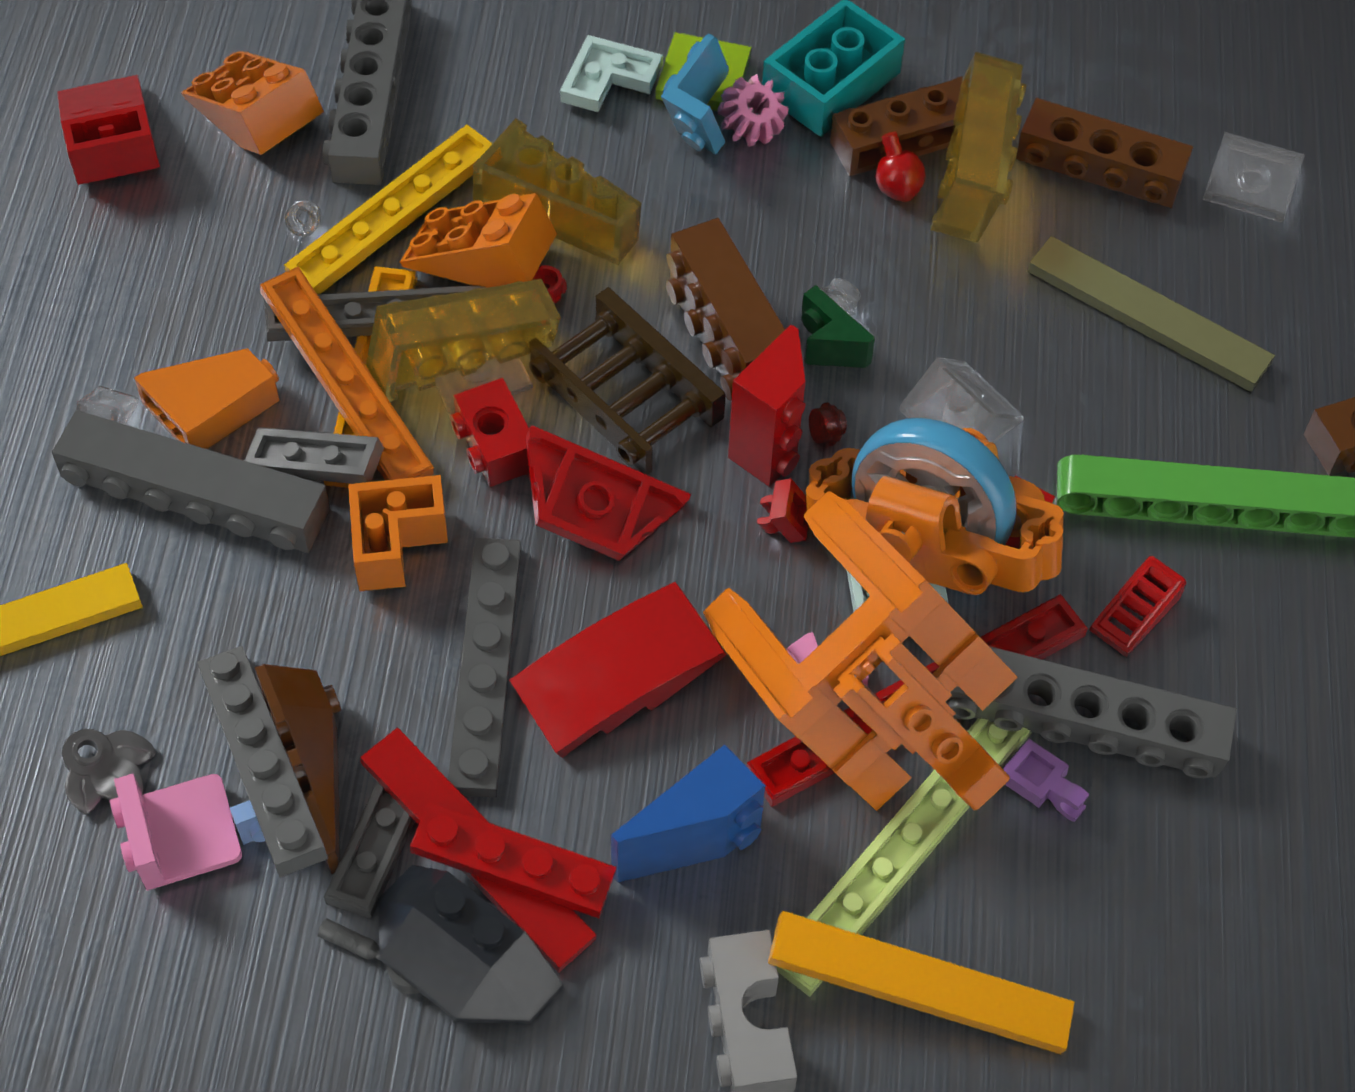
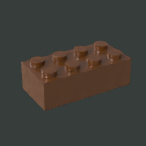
[666,217,785,401]

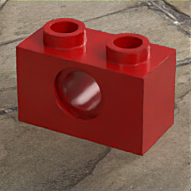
[450,377,530,488]

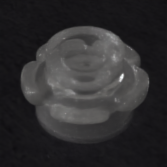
[821,278,861,316]

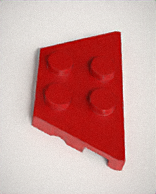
[526,425,691,561]

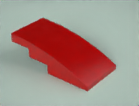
[509,582,727,758]

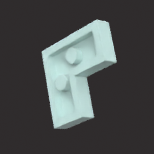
[560,35,663,112]

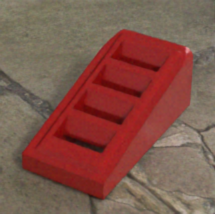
[1089,556,1187,658]

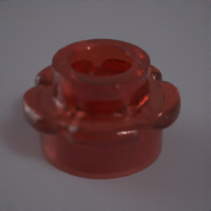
[808,402,847,446]

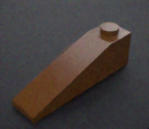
[254,664,341,875]

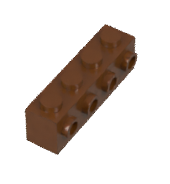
[830,72,1002,177]

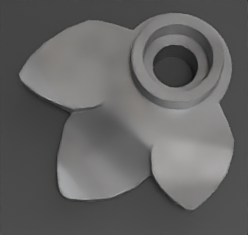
[62,729,156,815]

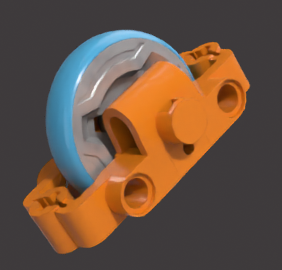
[806,418,1064,595]

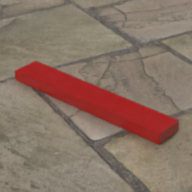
[360,727,596,973]

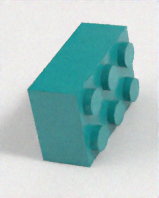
[762,0,905,137]

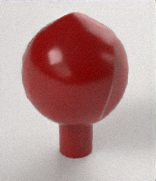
[876,132,926,202]

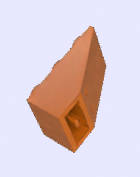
[181,51,324,155]
[400,193,557,291]

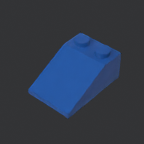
[611,744,765,883]

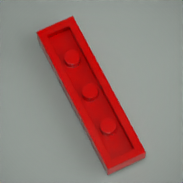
[410,802,617,919]

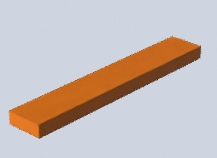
[260,266,434,480]

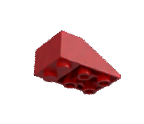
[57,75,160,185]

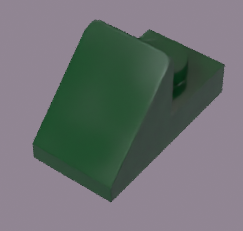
[800,285,875,368]

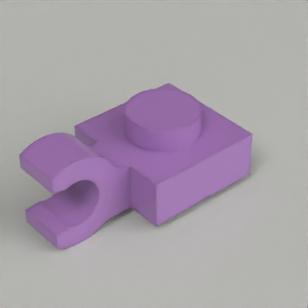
[1004,739,1089,822]

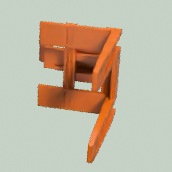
[703,491,1018,811]

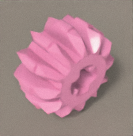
[718,74,788,147]

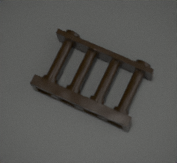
[529,286,726,475]

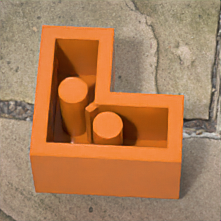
[348,475,448,592]

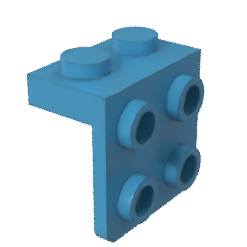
[661,33,729,155]

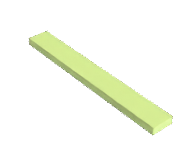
[776,718,1032,997]

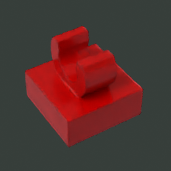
[757,478,808,543]

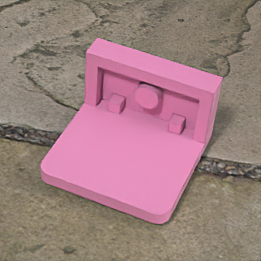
[110,773,242,891]

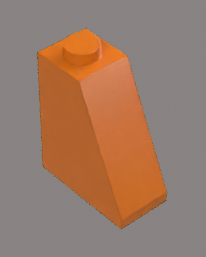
[134,348,280,449]

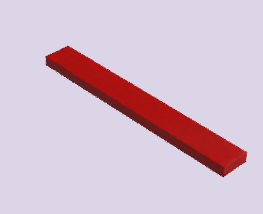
[746,594,1088,808]

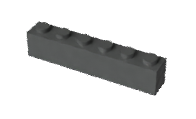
[52,410,330,553]

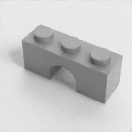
[700,930,797,1092]

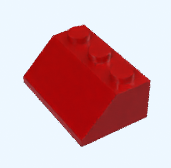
[728,324,806,487]

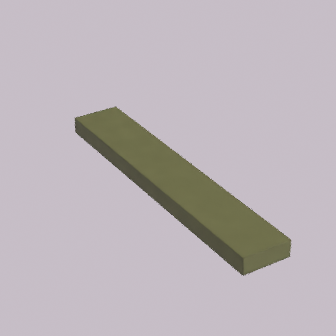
[1027,236,1275,392]

